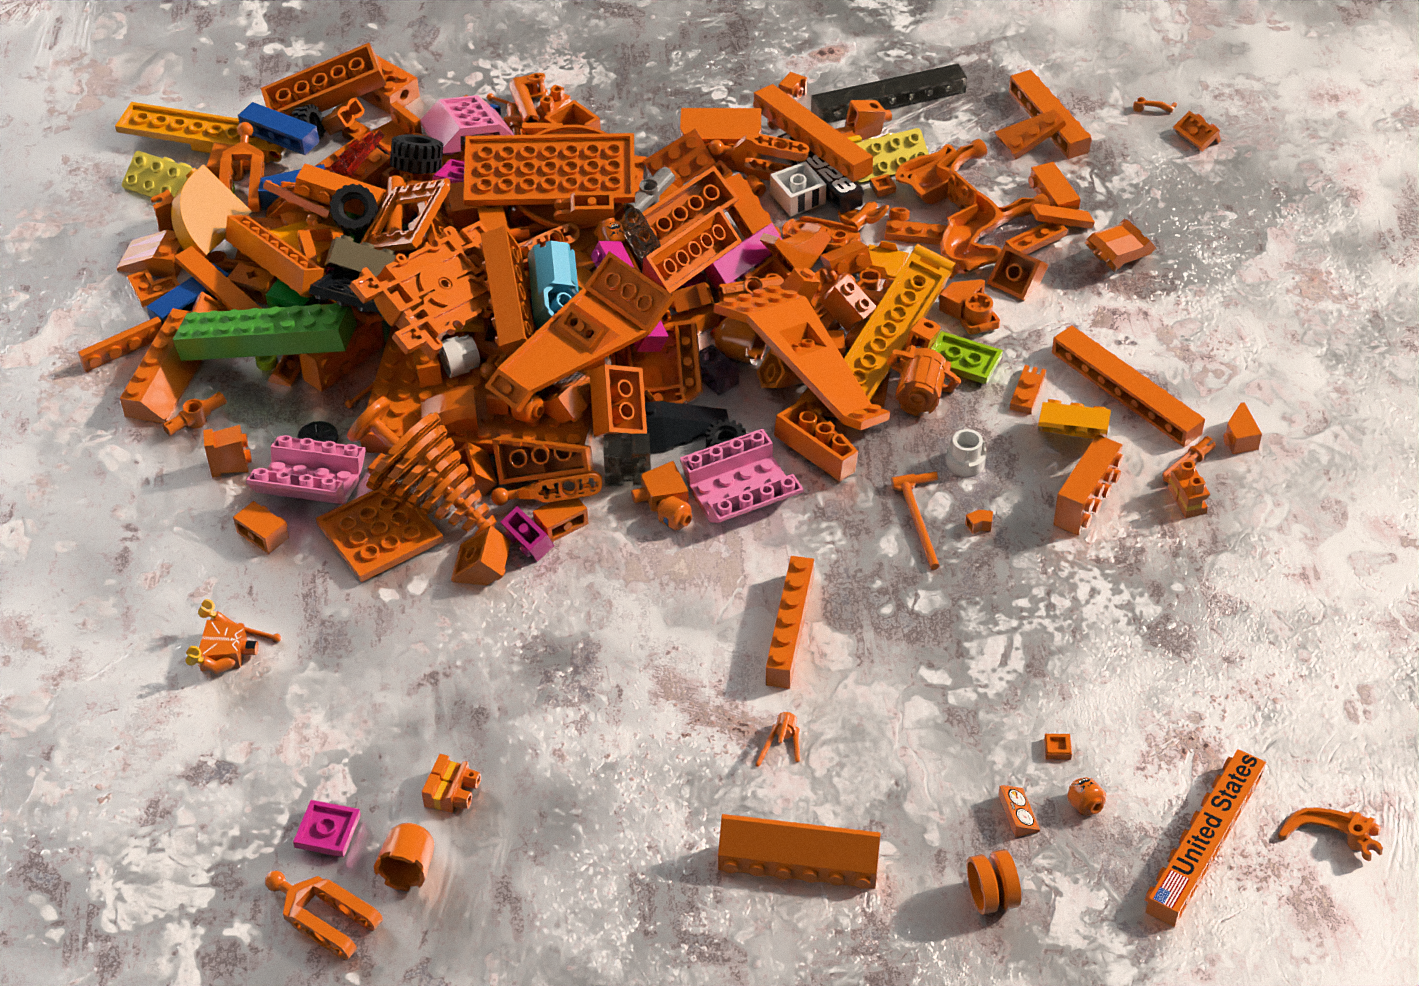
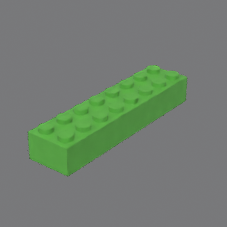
[173,303,357,361]

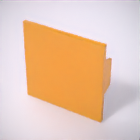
[866,241,909,279]

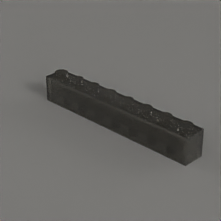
[811,64,967,123]

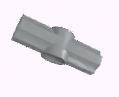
[623,167,675,218]

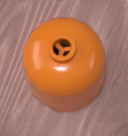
[713,317,767,365]
[374,823,435,891]

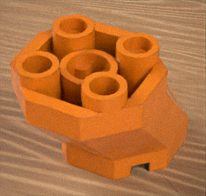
[1085,219,1156,272]

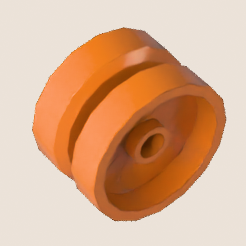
[966,849,1022,916]

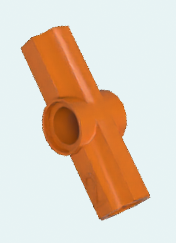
[718,276,784,302]

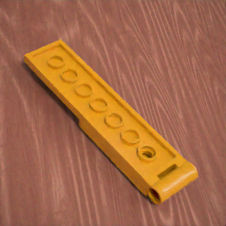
[115,102,287,163]
[844,244,956,402]

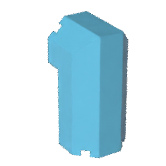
[527,241,579,330]

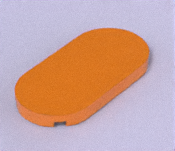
[782,216,861,252]

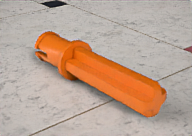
[1162,436,1216,483]

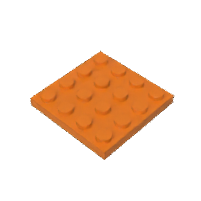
[316,488,444,582]

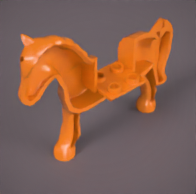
[895,139,1051,280]

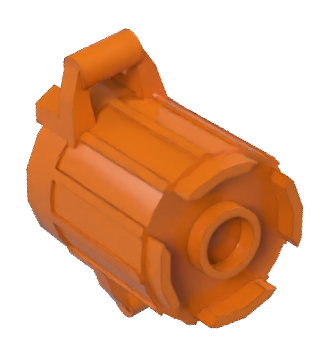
[886,345,961,416]

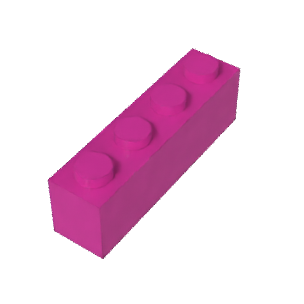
[704,223,782,290]

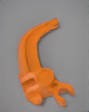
[1278,807,1383,862]

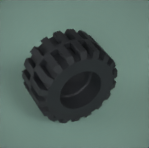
[390,134,444,174]

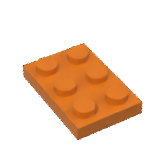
[643,129,716,184]

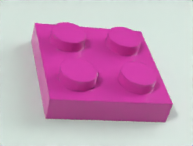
[293,800,361,857]

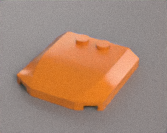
[610,319,703,404]

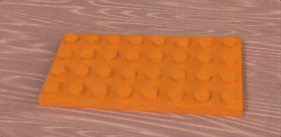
[463,133,635,206]

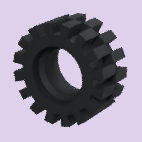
[292,104,326,140]
[706,419,746,448]

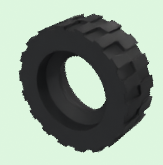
[330,184,378,233]

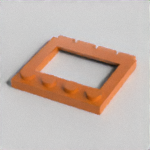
[360,178,451,251]

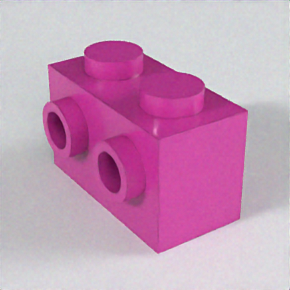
[500,506,555,562]

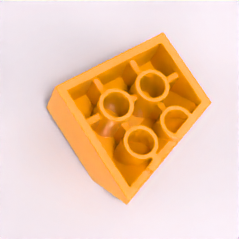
[1038,399,1111,439]

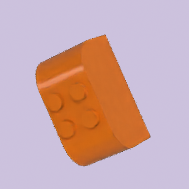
[680,108,761,170]

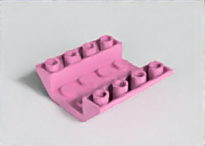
[420,95,515,155]
[680,429,804,523]
[246,435,366,505]

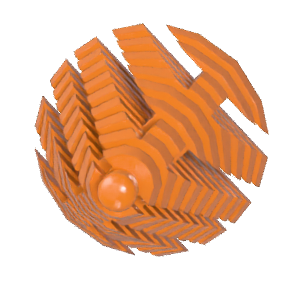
[347,396,504,535]

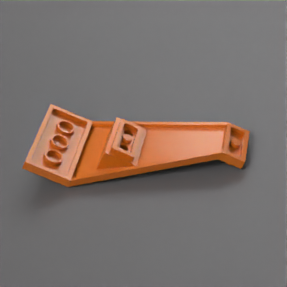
[485,251,676,412]
[714,285,890,430]

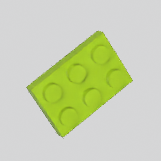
[931,331,1003,384]

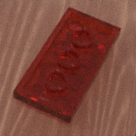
[329,129,385,178]

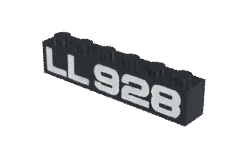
[778,133,864,214]

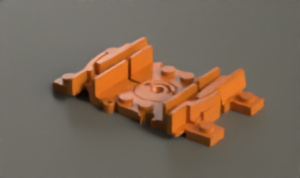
[349,221,531,360]

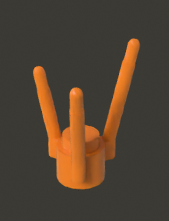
[755,712,800,767]

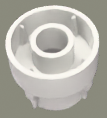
[439,335,480,378]
[946,428,986,477]

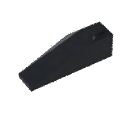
[641,401,729,454]

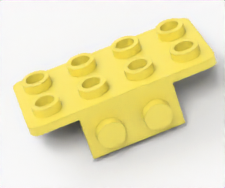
[855,128,929,184]
[122,151,193,201]

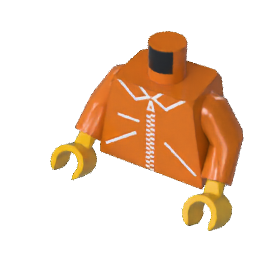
[185,599,259,674]

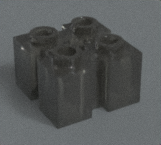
[603,433,651,486]

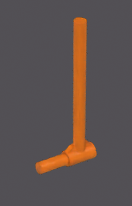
[891,471,940,570]

